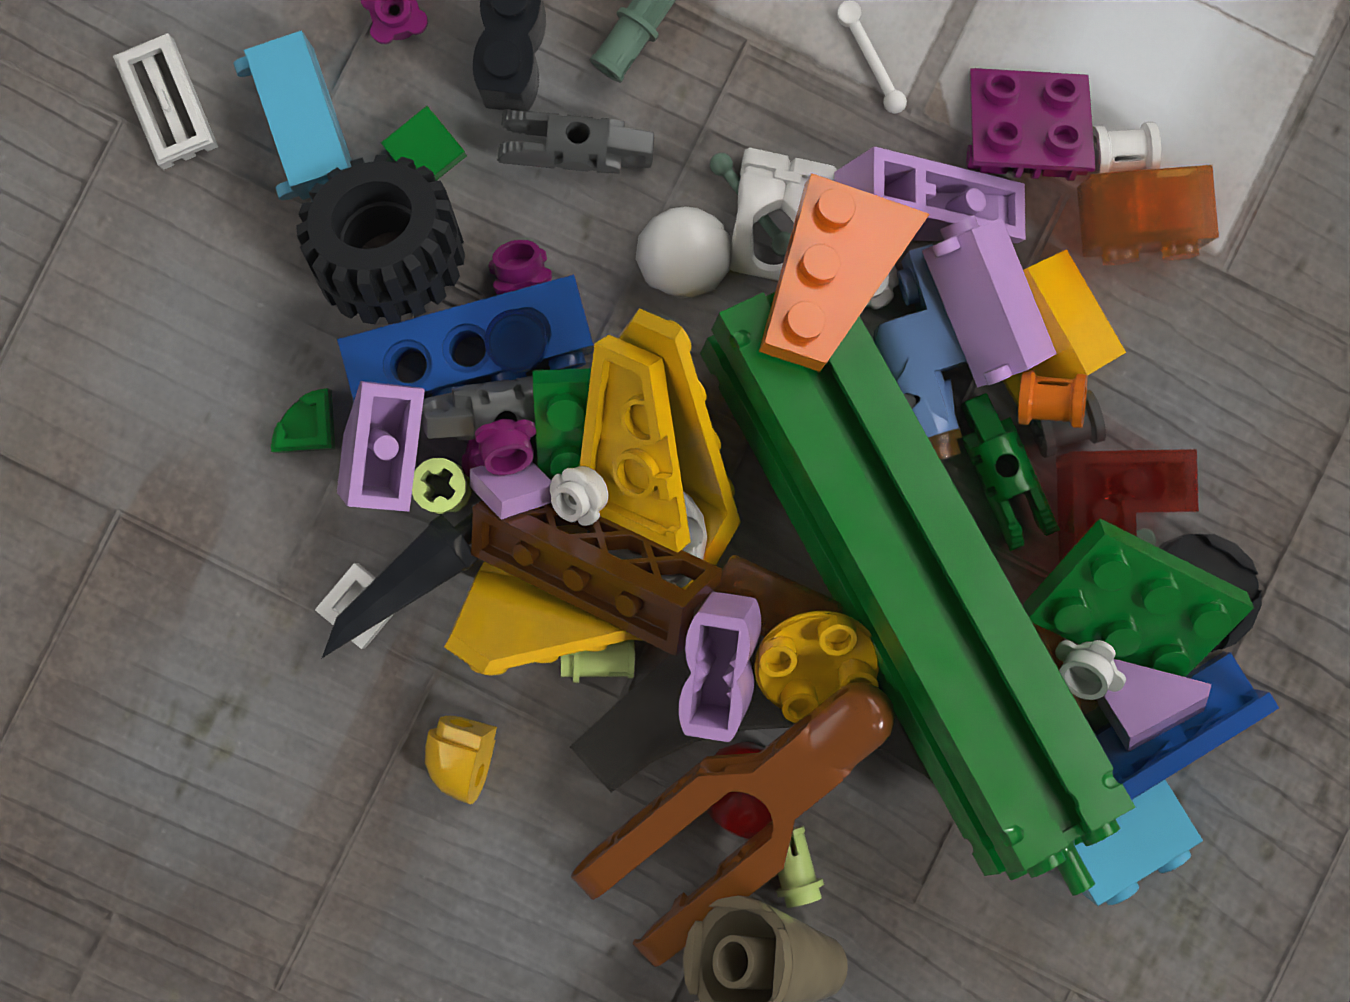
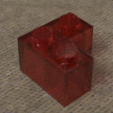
[1056,449,1199,563]

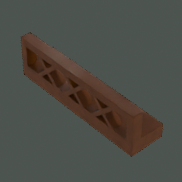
[471,500,722,656]

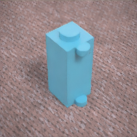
[233,30,352,201]

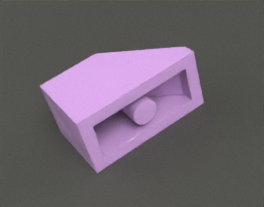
[337,381,425,512]

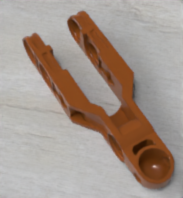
[571,682,895,967]

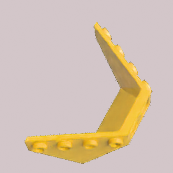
[444,308,741,675]

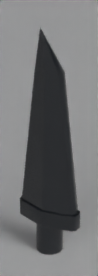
[322,512,479,658]

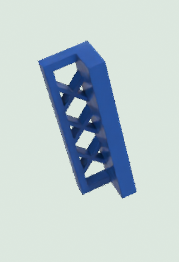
[1094,651,1279,800]

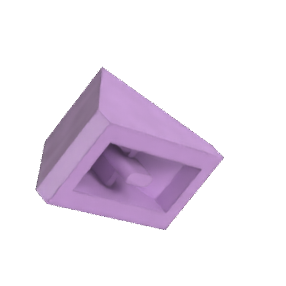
[1095,659,1212,752]

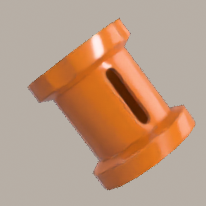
[1018,369,1088,428]

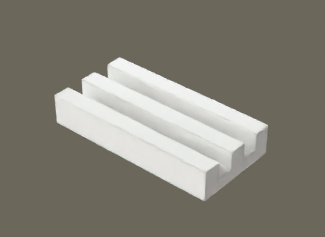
[113,33,218,170]

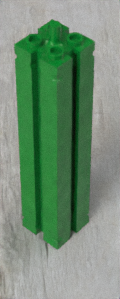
[700,292,1136,896]

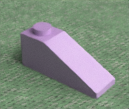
[834,147,1026,243]

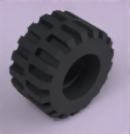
[296,155,465,325]

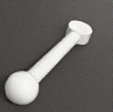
[837,0,907,114]

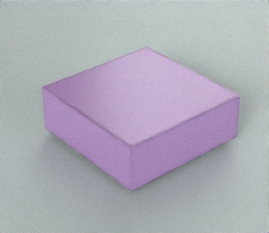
[470,462,552,519]

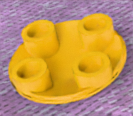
[754,611,879,723]

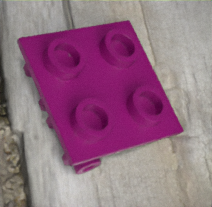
[966,68,1096,181]

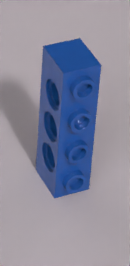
[337,274,594,401]

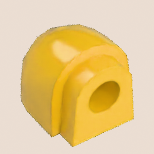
[425,716,497,804]

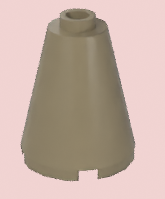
[683,896,848,1002]

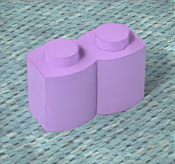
[679,591,761,742]

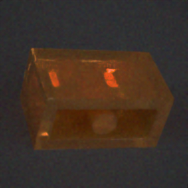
[1077,165,1219,265]

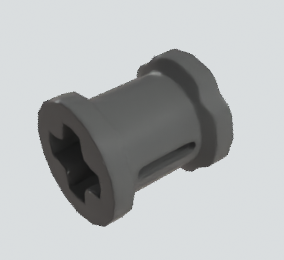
[1030,389,1106,458]

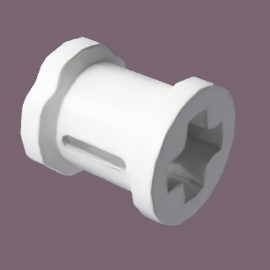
[1090,122,1162,181]

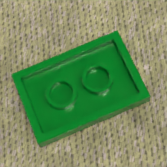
[1023,518,1254,677]

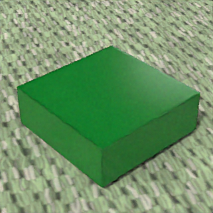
[381,106,467,181]

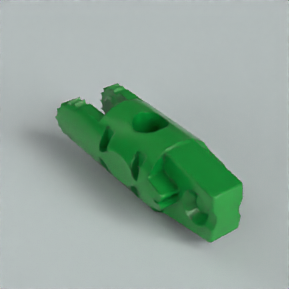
[961,393,1060,551]

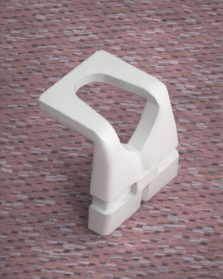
[730,148,837,281]

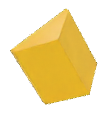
[1002,249,1126,407]

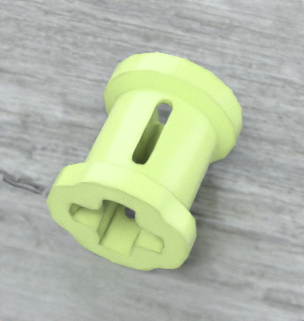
[412,458,472,514]

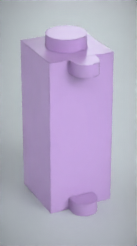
[922,215,1057,388]

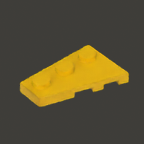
[580,335,691,553]

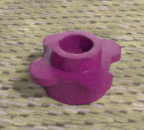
[361,0,428,44]
[488,240,552,295]
[473,419,536,475]

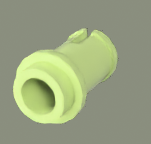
[561,640,635,683]
[776,826,824,908]

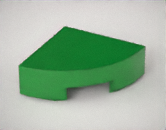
[271,388,335,453]

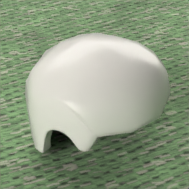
[635,206,732,298]

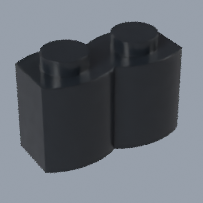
[473,0,546,111]

